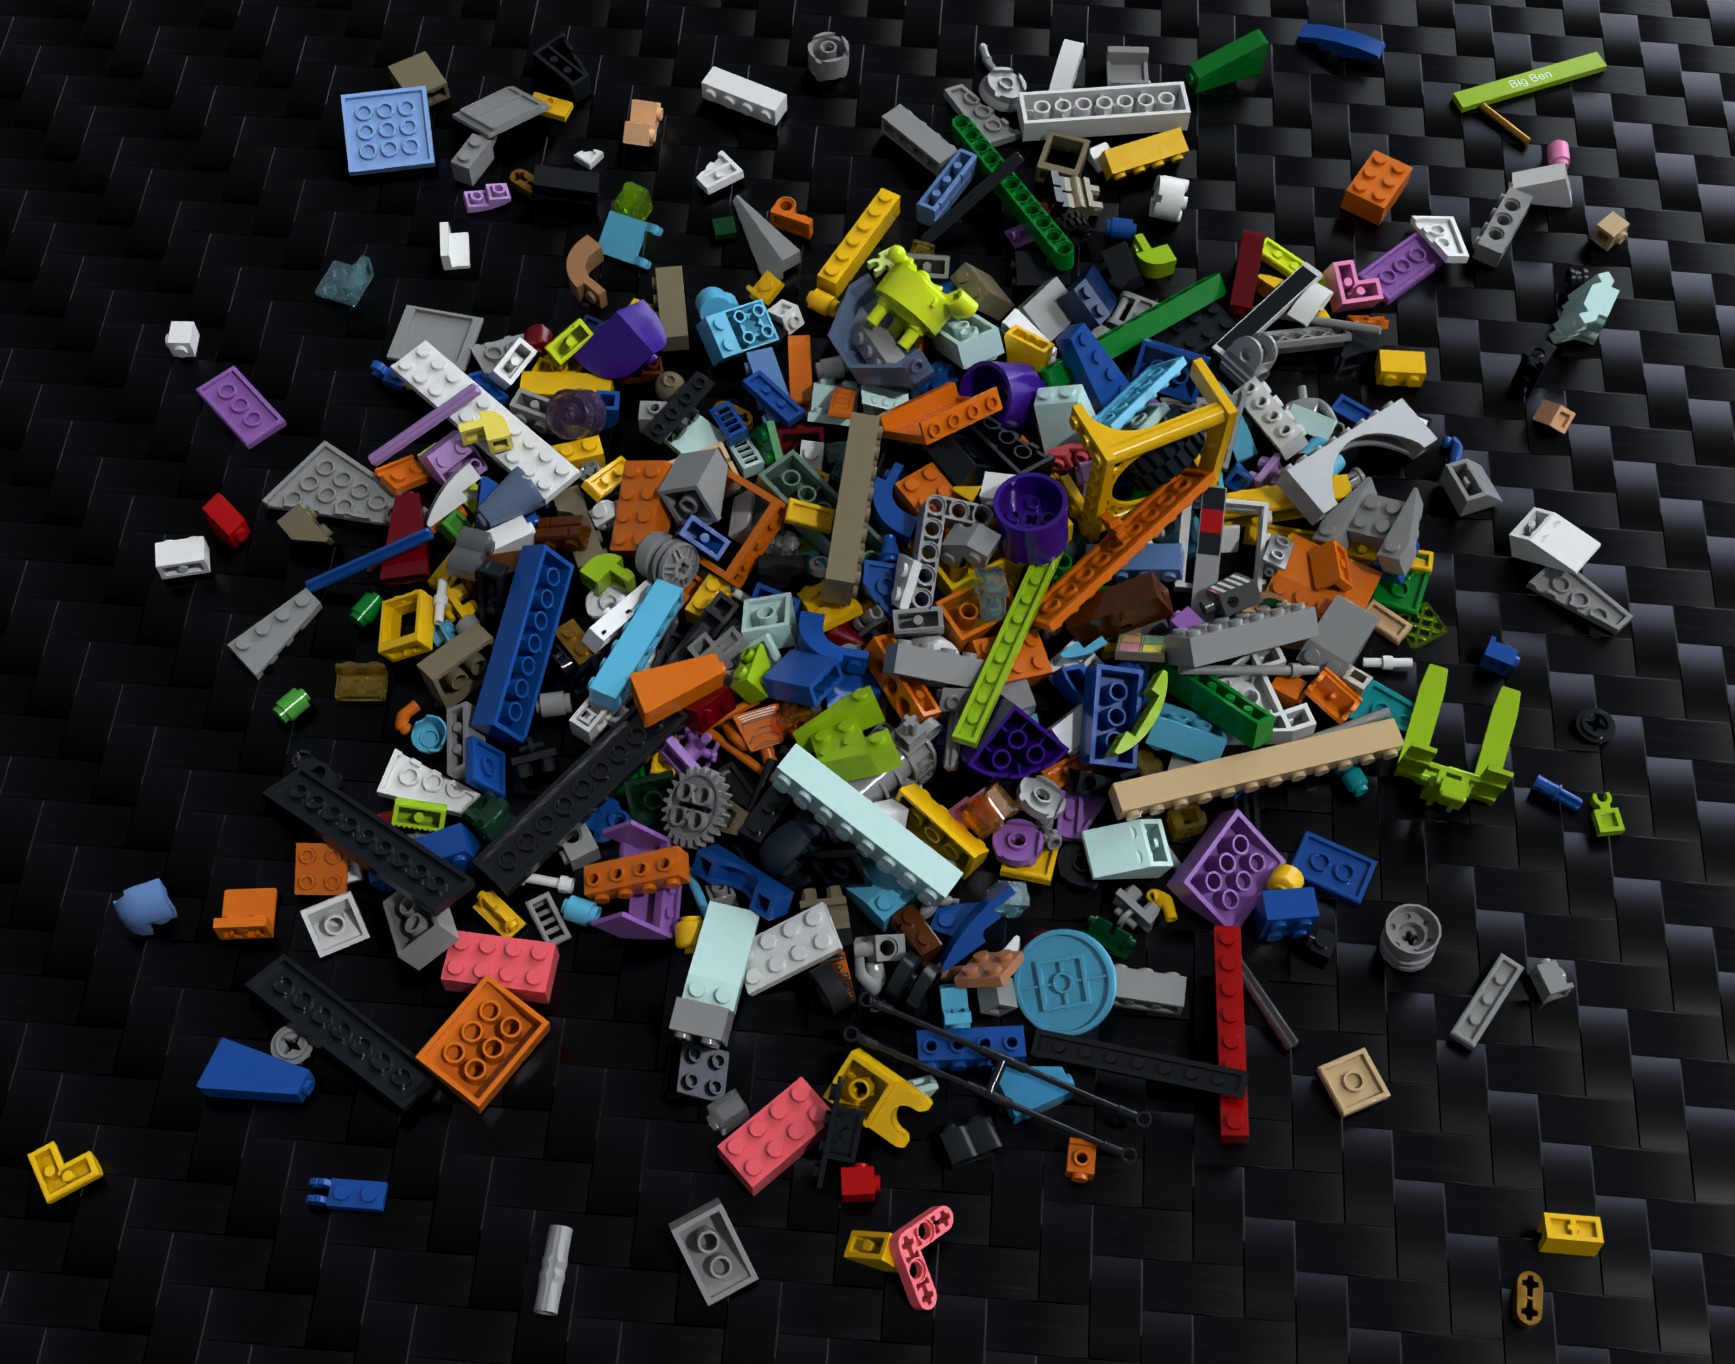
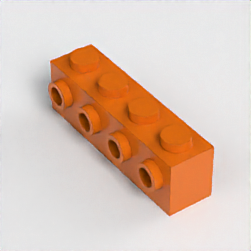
[584,845,690,904]

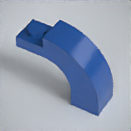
[870,462,918,548]
[797,611,869,675]

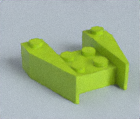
[792,685,903,782]

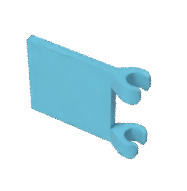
[598,210,663,270]

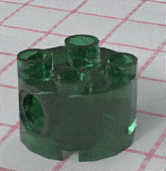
[462,790,517,846]

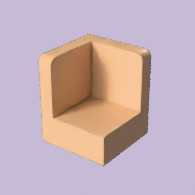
[1533,399,1576,434]

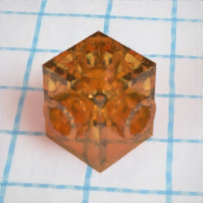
[776,702,815,740]

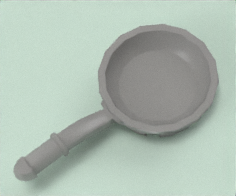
[978,43,1027,113]

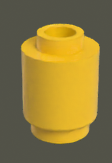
[806,288,840,318]

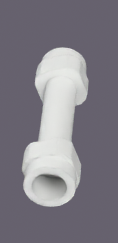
[521,873,575,894]

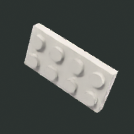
[744,902,843,996]

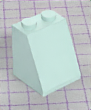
[1034,384,1096,453]

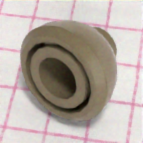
[654,371,685,402]

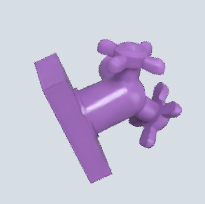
[658,727,720,775]

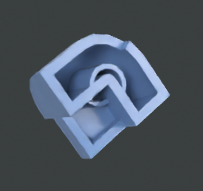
[113,878,178,936]

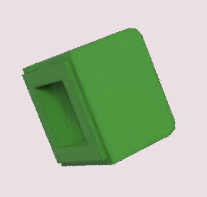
[435,508,472,543]

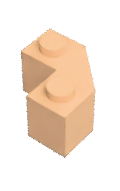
[623,99,663,147]

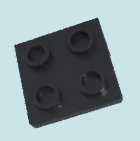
[661,1039,730,1105]

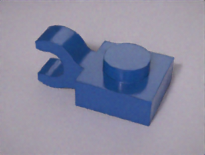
[370,360,406,392]

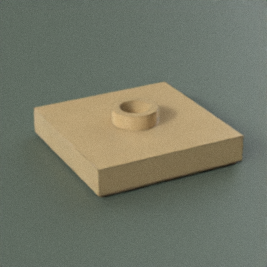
[1316,1047,1391,1118]

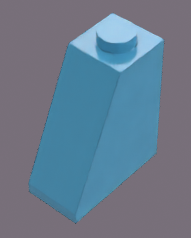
[990,1066,1075,1124]

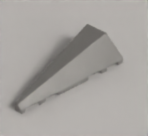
[732,195,801,280]

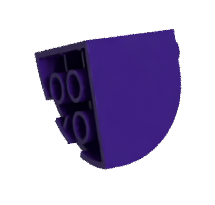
[574,299,667,379]
[961,694,1070,779]

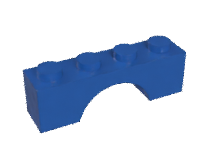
[691,844,794,921]

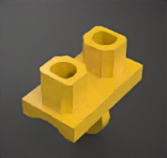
[444,583,479,622]

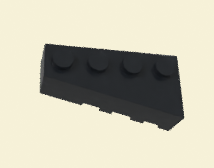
[956,416,1056,476]

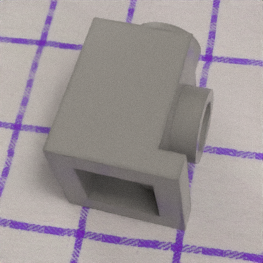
[1529,958,1574,1003]

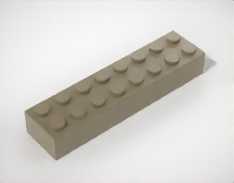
[821,412,883,606]

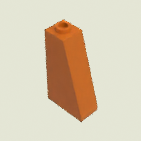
[629,653,727,728]

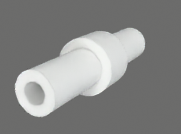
[433,578,448,625]
[1362,655,1413,670]

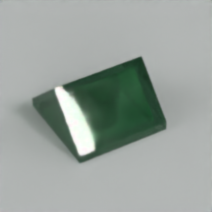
[624,770,675,827]

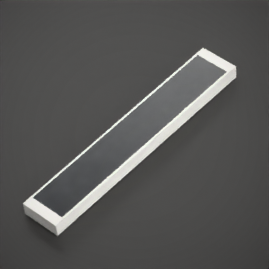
[1212,262,1322,358]

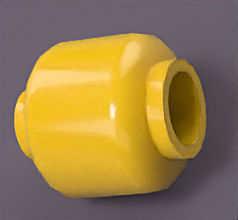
[1266,864,1304,890]
[674,916,704,955]

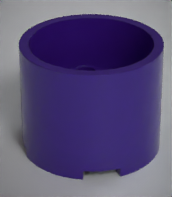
[958,361,1046,432]
[993,472,1068,566]

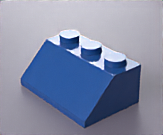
[1130,338,1211,404]

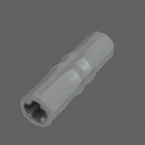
[533,1225,573,1316]

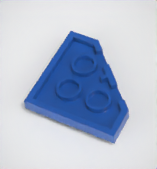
[861,559,933,639]

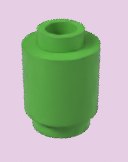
[272,688,311,724]

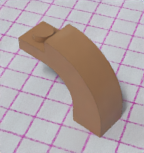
[566,234,608,309]

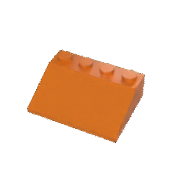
[1265,534,1383,622]
[415,974,550,1114]

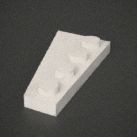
[376,748,482,820]

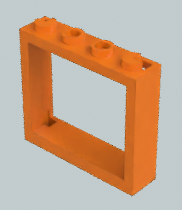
[699,469,787,589]

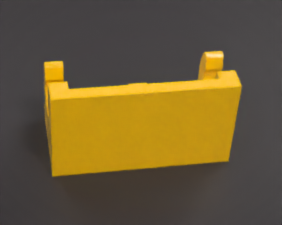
[1537,1212,1604,1257]

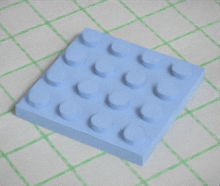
[341,86,436,176]

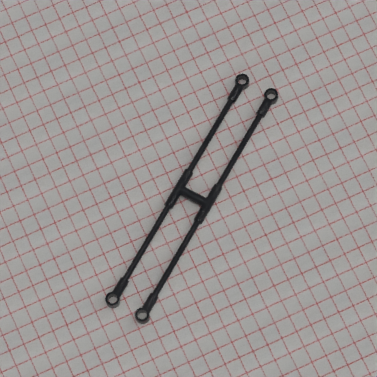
[843,991,1152,1165]

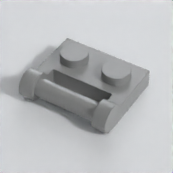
[1104,291,1158,330]

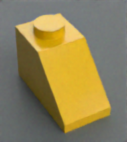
[843,1230,910,1273]

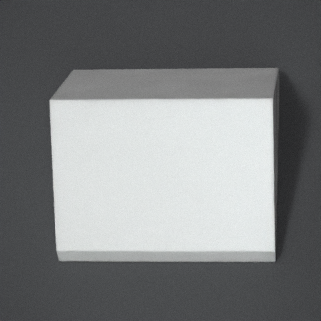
[300,891,370,958]

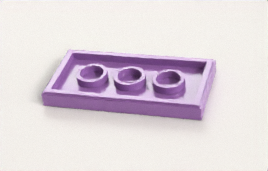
[1357,231,1445,305]
[196,365,287,450]

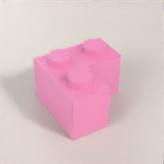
[1323,260,1384,313]

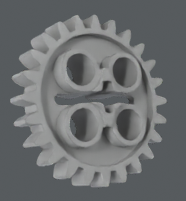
[661,766,732,850]

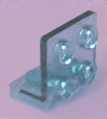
[315,255,374,307]

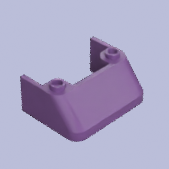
[592,820,683,940]

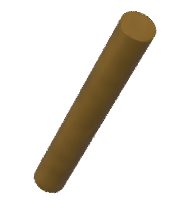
[1479,103,1531,146]

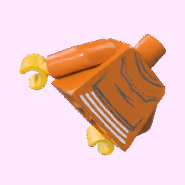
[718,699,792,765]

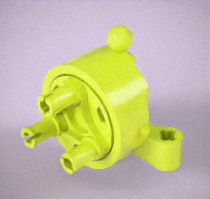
[865,245,978,352]

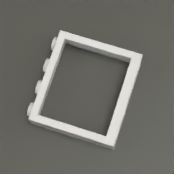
[1173,496,1272,593]

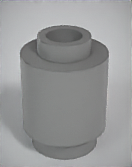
[536,691,572,718]

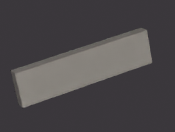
[1448,953,1524,1051]

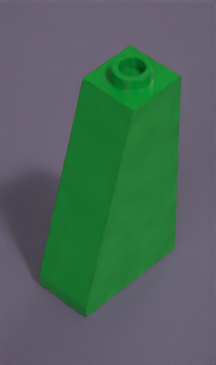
[1186,29,1269,93]

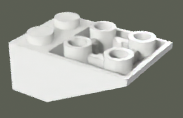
[1509,507,1601,575]

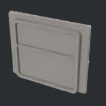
[452,86,550,138]
[386,305,484,373]

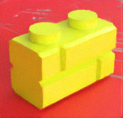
[544,318,594,365]

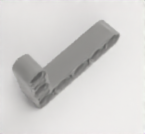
[909,494,993,609]

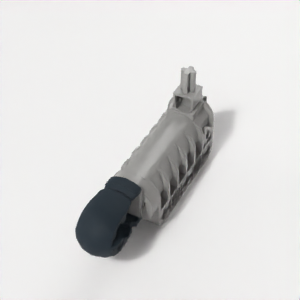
[759,714,942,878]

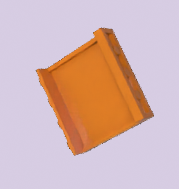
[877,382,1003,445]

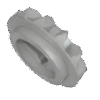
[270,1025,315,1065]

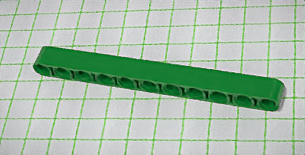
[952,115,1074,271]
[1037,272,1228,387]

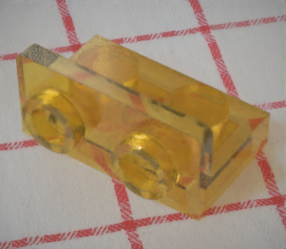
[334,661,389,701]

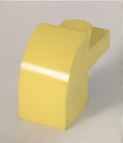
[458,411,514,454]

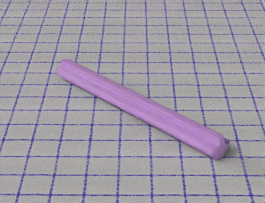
[368,383,482,466]

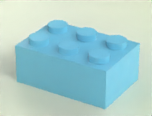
[1145,702,1228,763]

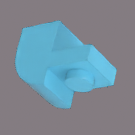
[938,983,972,1029]

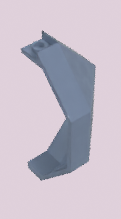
[828,273,936,390]

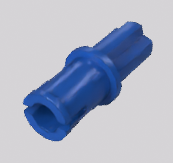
[1531,774,1583,811]

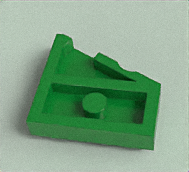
[749,420,783,468]

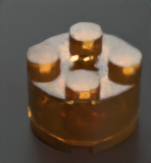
[959,781,1020,840]

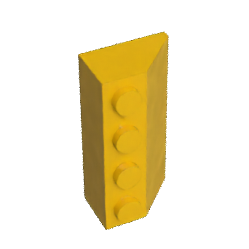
[895,783,990,880]

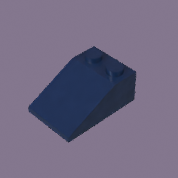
[1057,264,1119,331]

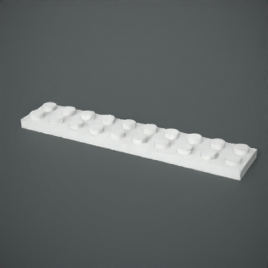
[391,340,581,504]

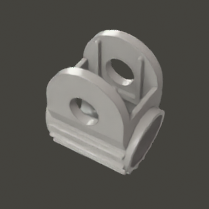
[1219,332,1278,387]

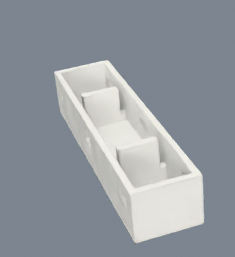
[581,579,653,654]

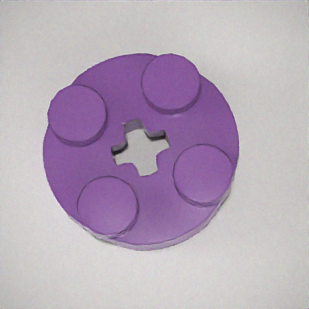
[992,819,1044,867]

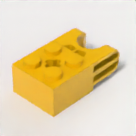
[823,1048,933,1148]

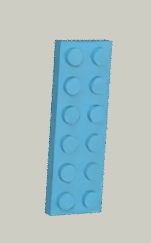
[1076,356,1187,442]

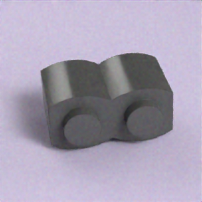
[446,526,495,582]

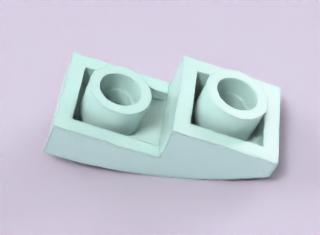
[1290,403,1338,441]

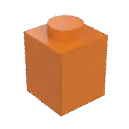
[1271,675,1307,709]

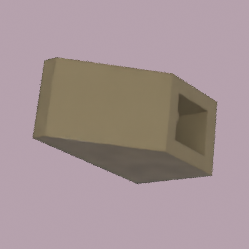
[277,503,335,545]

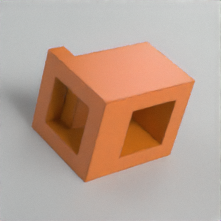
[1065,1137,1097,1183]

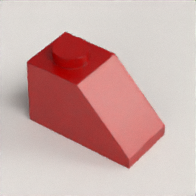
[202,493,251,548]

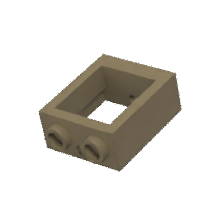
[1035,130,1090,183]

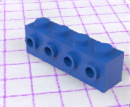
[916,1025,1026,1073]

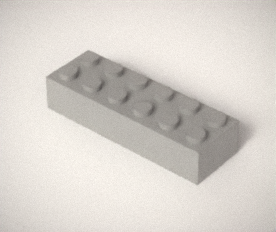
[1164,602,1320,668]

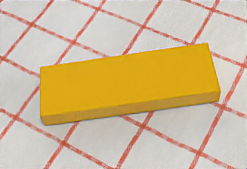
[580,456,627,503]

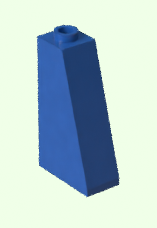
[196,1037,315,1103]

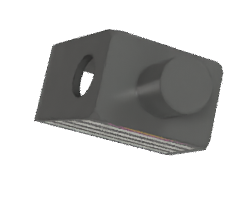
[1199,573,1263,616]

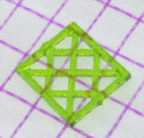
[1398,602,1449,650]

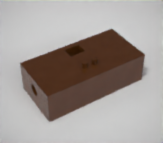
[1065,571,1174,647]

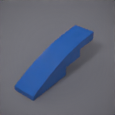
[1298,23,1386,60]
[937,879,1016,973]

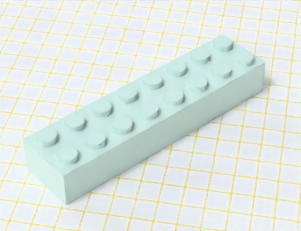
[770,743,963,907]

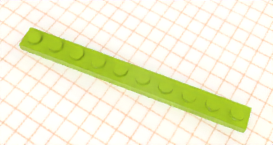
[952,551,1064,748]

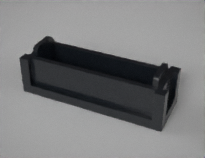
[478,559,509,630]

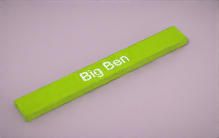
[1451,52,1607,113]

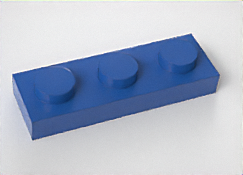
[742,370,805,428]

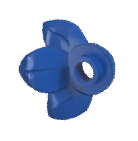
[585,798,632,843]

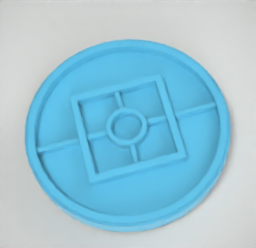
[1013,929,1117,1036]

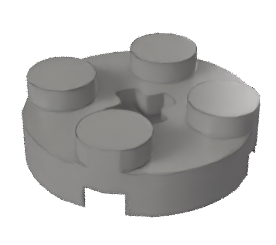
[1015,775,1066,824]

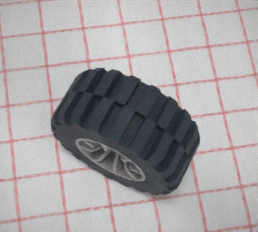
[1115,404,1205,491]

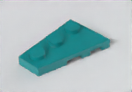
[1346,679,1414,734]

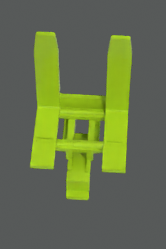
[1393,664,1521,813]

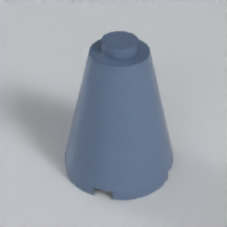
[476,466,545,529]

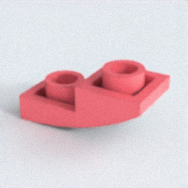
[1045,442,1092,471]

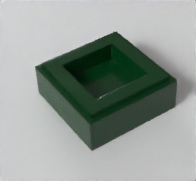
[712,216,737,240]

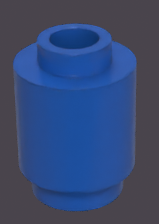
[1105,217,1137,241]

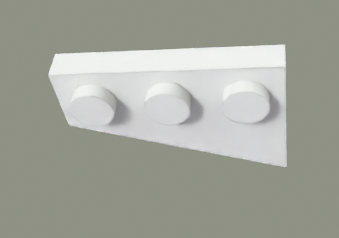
[1410,216,1469,264]

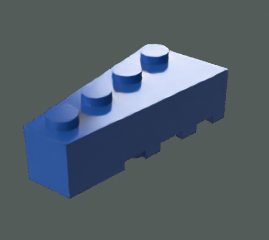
[1055,323,1130,415]
[368,823,482,892]

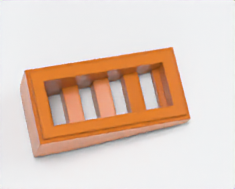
[828,387,857,419]

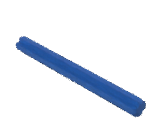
[305,527,434,593]

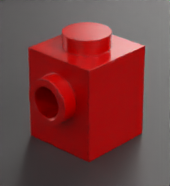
[841,1163,880,1203]

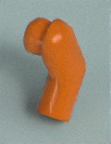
[395,700,421,735]

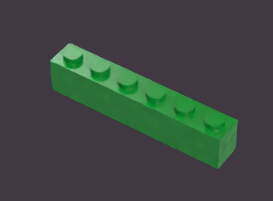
[1148,654,1276,749]

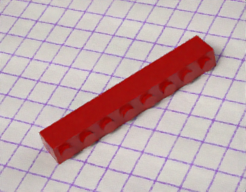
[1213,926,1249,1143]

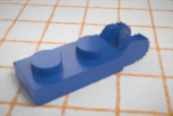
[305,1178,388,1212]

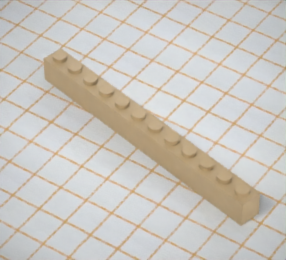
[1108,718,1405,821]

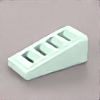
[726,438,765,479]

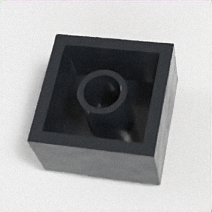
[929,433,997,486]

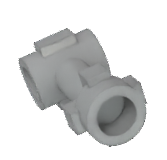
[1029,816,1062,850]

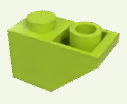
[730,643,771,705]

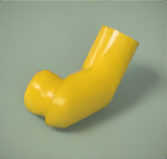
[1146,889,1178,922]

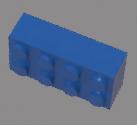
[1078,663,1144,772]

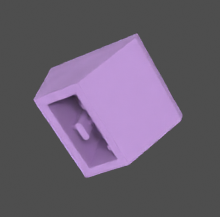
[418,430,489,486]

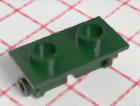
[1081,914,1137,960]

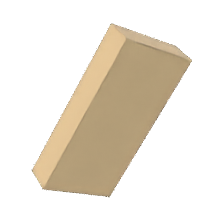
[1366,599,1413,646]

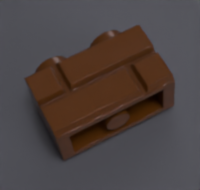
[534,515,592,552]
[889,904,943,966]

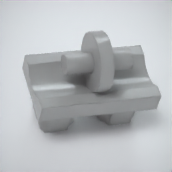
[1113,885,1160,934]

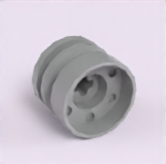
[635,530,700,589]
[1379,904,1441,972]

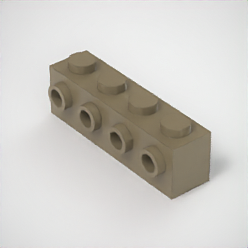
[652,266,689,352]

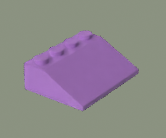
[1166,809,1287,926]

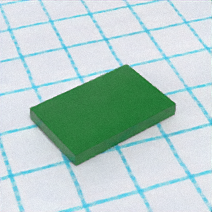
[1370,555,1434,619]

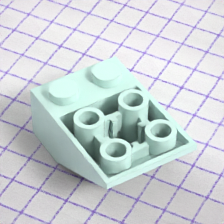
[1081,819,1173,880]

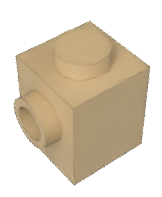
[1590,211,1630,251]

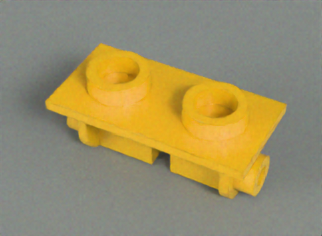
[472,890,526,937]

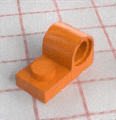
[770,196,813,239]

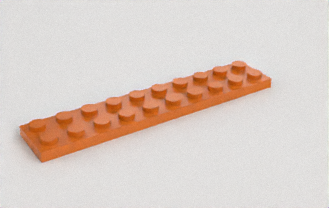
[1031,468,1216,632]

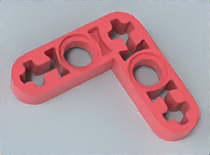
[889,1206,954,1310]

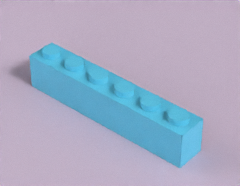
[587,578,684,712]

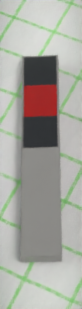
[1190,486,1227,624]

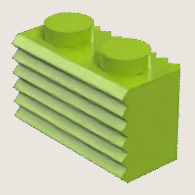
[391,797,447,832]

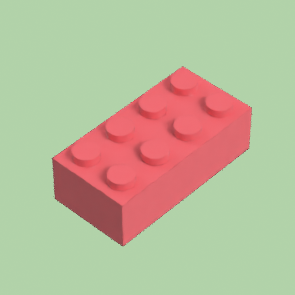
[440,931,559,1004]
[717,1076,831,1197]

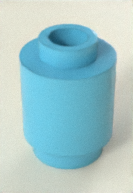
[561,895,602,927]

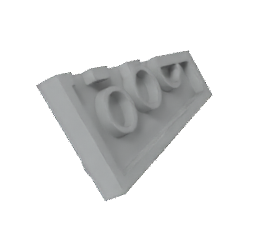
[227,588,323,680]

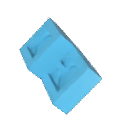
[1053,636,1107,665]

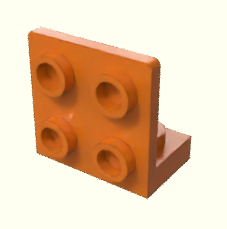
[294,843,349,895]
[213,888,278,940]

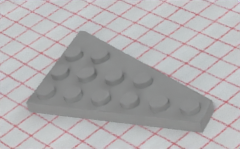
[262,440,429,526]

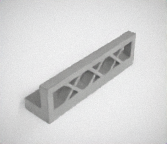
[1257,326,1352,356]

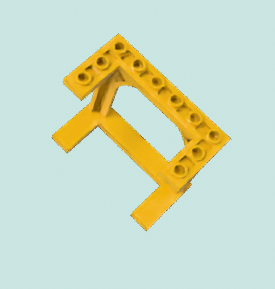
[1059,357,1238,543]

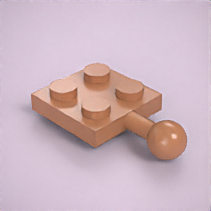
[936,949,1025,988]

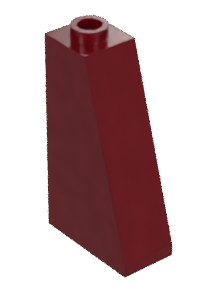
[1227,230,1266,321]
[380,491,432,587]

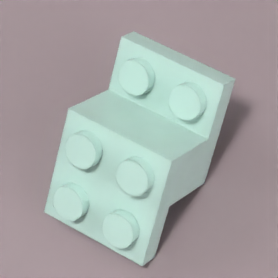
[807,377,861,426]

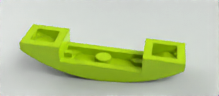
[1105,669,1168,758]

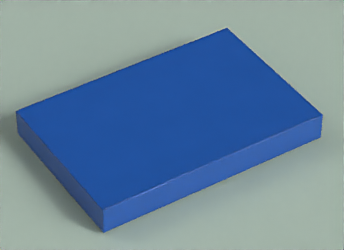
[1291,831,1377,907]

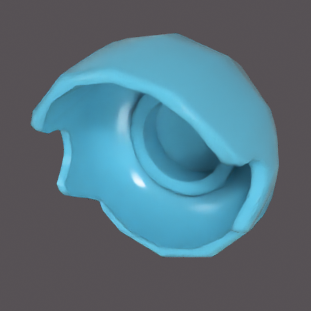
[411,715,447,754]

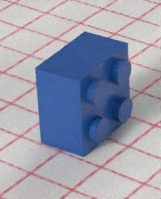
[1253,887,1319,942]

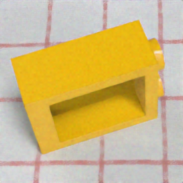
[378,589,435,662]

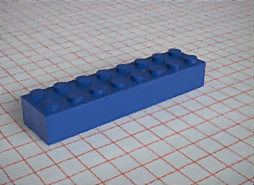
[471,544,574,744]

